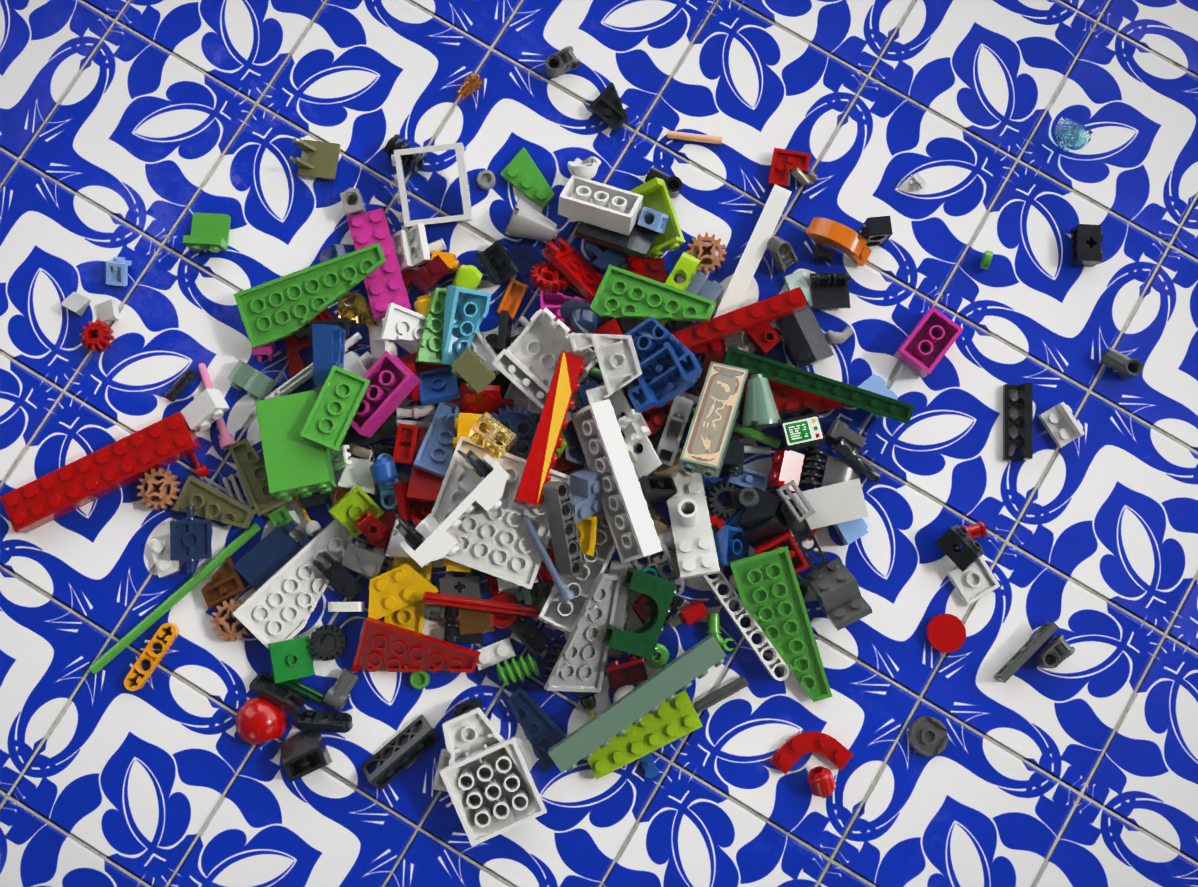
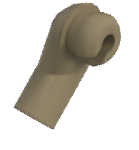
[791,167,818,185]
[347,443,372,460]

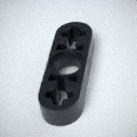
[295,709,353,733]

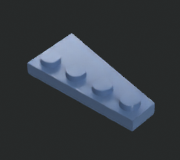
[413,401,460,478]

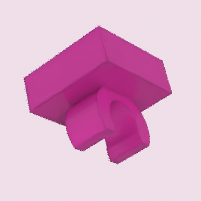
[252,342,276,362]

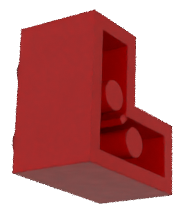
[754,528,809,574]

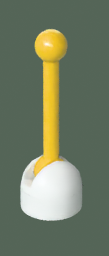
[293,496,323,537]

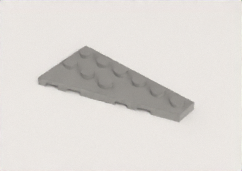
[544,573,621,693]

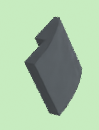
[820,455,862,487]

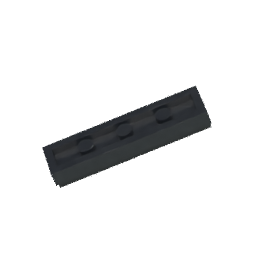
[1003,382,1033,461]
[361,714,441,791]

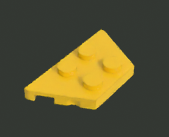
[368,563,439,620]

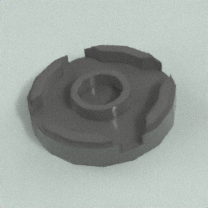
[908,716,948,756]

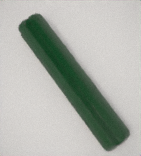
[270,672,325,704]

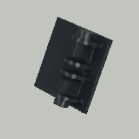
[810,273,851,309]
[444,606,485,644]

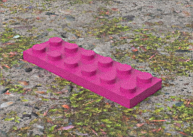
[347,208,412,321]

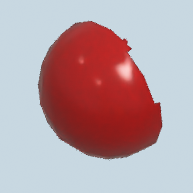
[236,696,287,746]

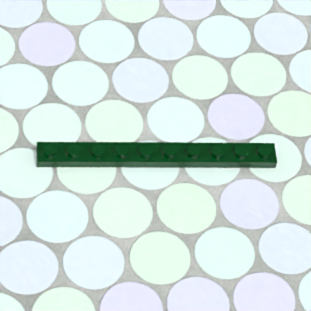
[723,346,915,424]

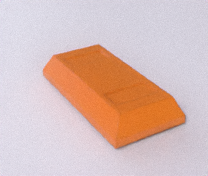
[496,278,529,320]

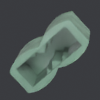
[227,359,275,400]

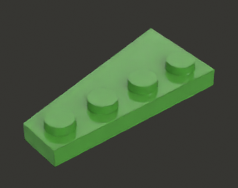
[415,288,451,366]

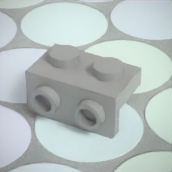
[341,540,388,578]

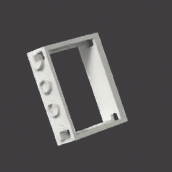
[391,142,473,227]

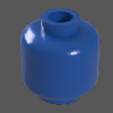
[370,457,398,487]

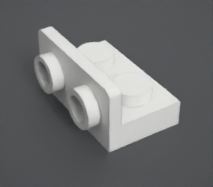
[1038,402,1085,448]

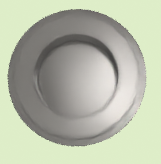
[477,170,496,190]

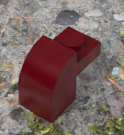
[411,255,451,296]

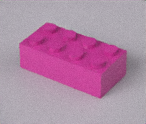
[351,351,421,438]

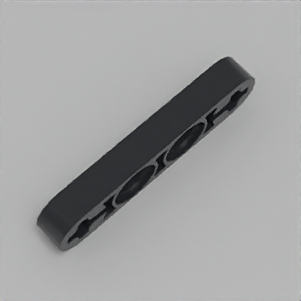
[781,499,826,570]

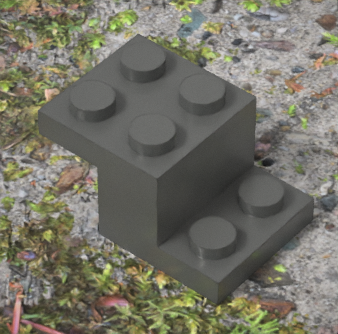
[804,558,873,630]

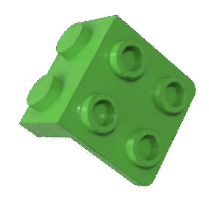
[183,212,231,253]

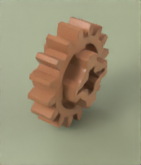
[686,232,727,274]
[137,468,181,510]
[211,599,250,642]

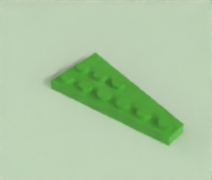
[590,264,716,322]

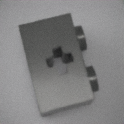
[439,572,482,599]

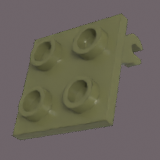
[289,138,341,180]

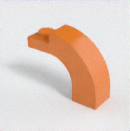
[805,217,872,266]

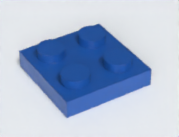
[418,366,460,406]

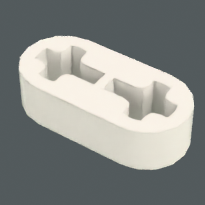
[328,602,365,612]

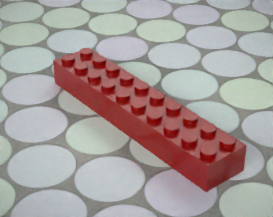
[0,412,202,533]

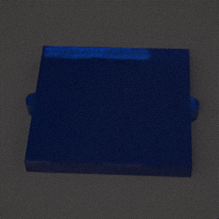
[506,238,545,280]

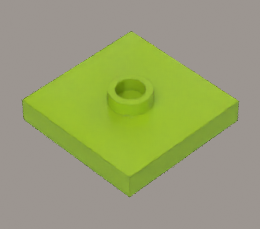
[328,484,384,538]

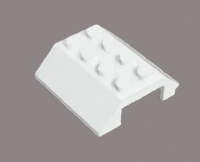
[491,308,598,409]

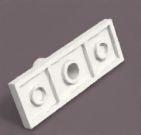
[663,469,720,580]

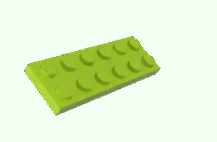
[587,690,703,780]

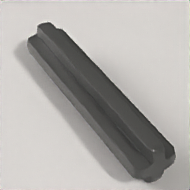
[694,676,748,712]

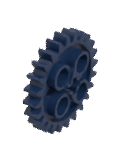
[481,405,538,460]

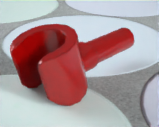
[190,453,210,477]

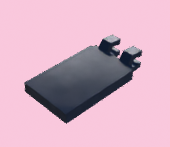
[233,519,312,590]

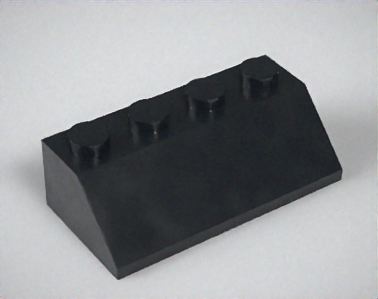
[774,289,834,370]

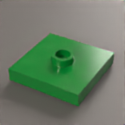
[268,636,315,684]

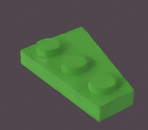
[500,147,555,210]

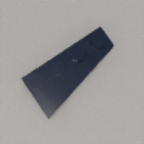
[506,686,567,773]

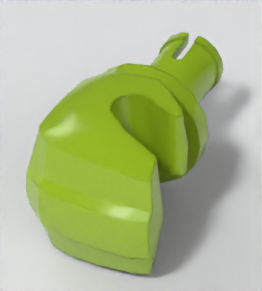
[452,264,483,290]

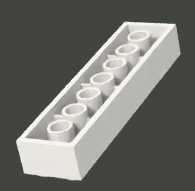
[570,399,662,564]

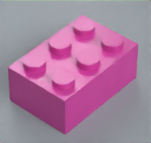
[894,307,964,378]

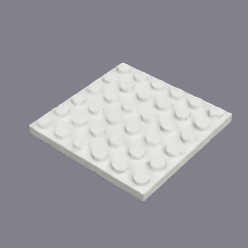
[431,435,570,589]

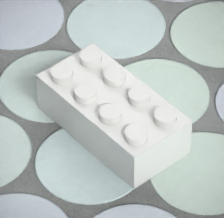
[558,175,643,236]

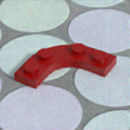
[769,731,854,774]

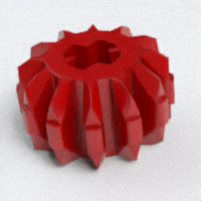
[79,320,115,353]

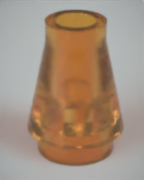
[457,72,484,100]

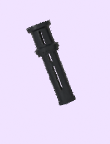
[830,436,881,483]

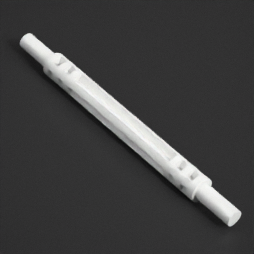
[251,332,362,416]

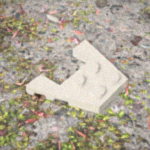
[569,333,642,404]

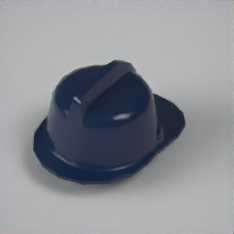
[560,299,602,334]

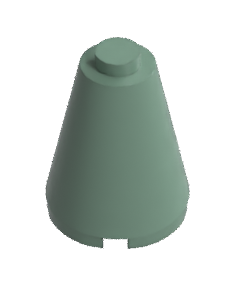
[742,374,781,427]

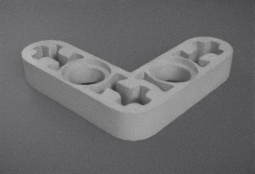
[617,543,685,595]

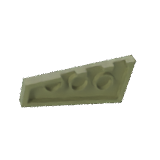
[228,439,295,516]
[172,475,256,528]

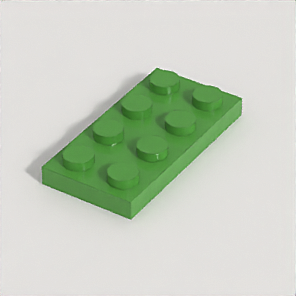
[300,365,370,453]

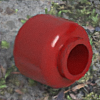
[807,766,836,798]

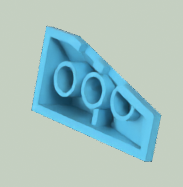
[441,285,492,365]

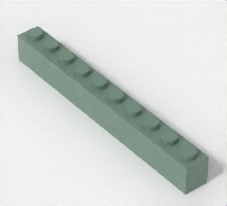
[548,634,726,773]

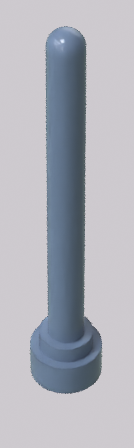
[521,515,575,604]

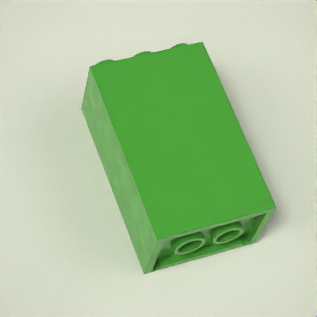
[255,390,337,502]

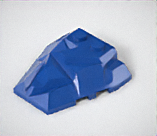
[624,316,703,413]

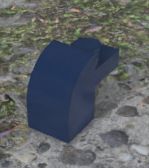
[585,241,627,274]

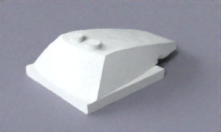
[439,707,547,847]

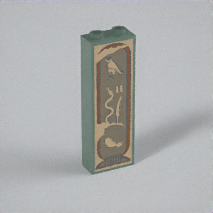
[680,361,749,478]

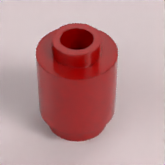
[678,600,708,626]

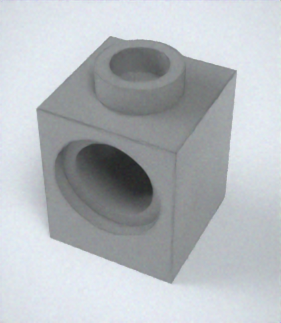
[340,188,366,217]

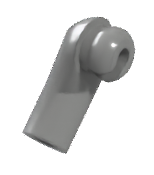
[825,326,854,344]

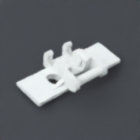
[605,388,662,478]

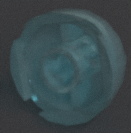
[1054,117,1094,152]

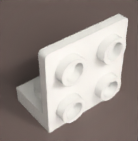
[368,318,399,365]

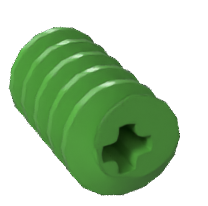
[496,653,540,686]

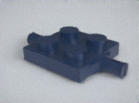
[170,506,212,573]

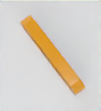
[124,623,179,691]

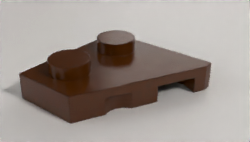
[201,557,246,609]

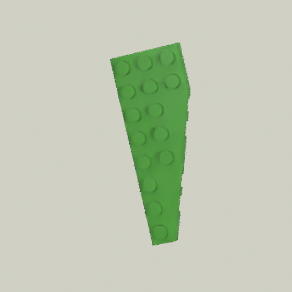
[234,242,387,349]
[730,546,833,702]

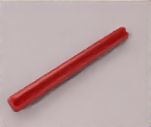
[423,592,540,618]

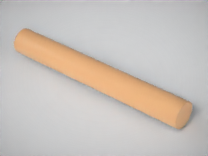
[667,131,723,145]

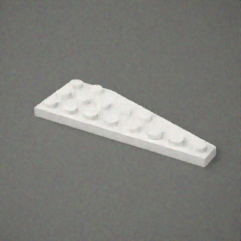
[232,519,354,650]

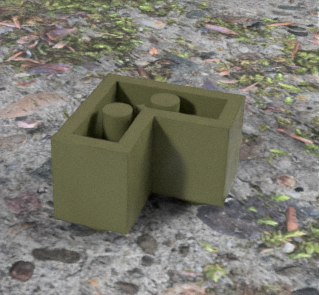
[451,346,496,394]

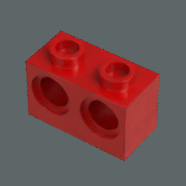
[393,423,421,466]

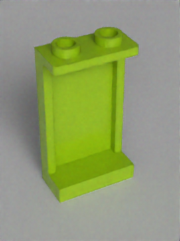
[629,177,685,259]

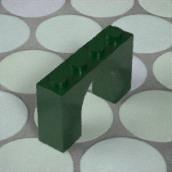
[602,567,677,660]

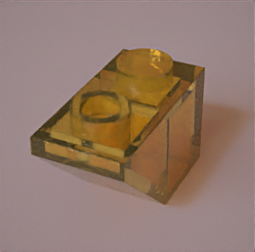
[337,292,378,325]

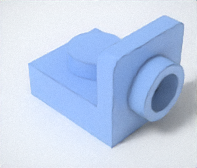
[106,257,132,286]

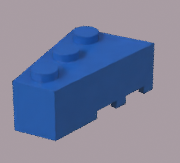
[312,324,346,386]

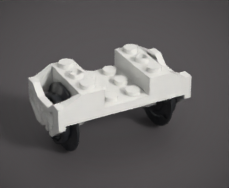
[395,450,511,567]

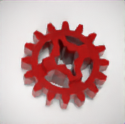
[530,262,570,292]

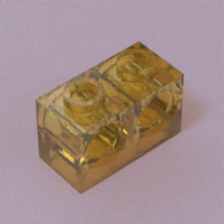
[469,412,517,460]

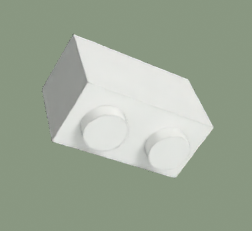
[181,388,230,431]

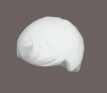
[567,156,601,180]

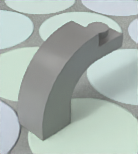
[656,396,694,467]

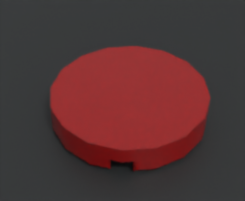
[926,614,966,653]

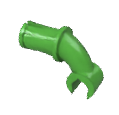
[706,613,735,652]

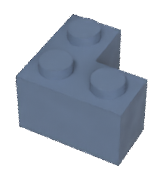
[570,469,602,523]

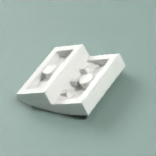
[391,224,431,271]

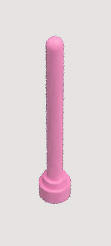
[198,363,236,450]

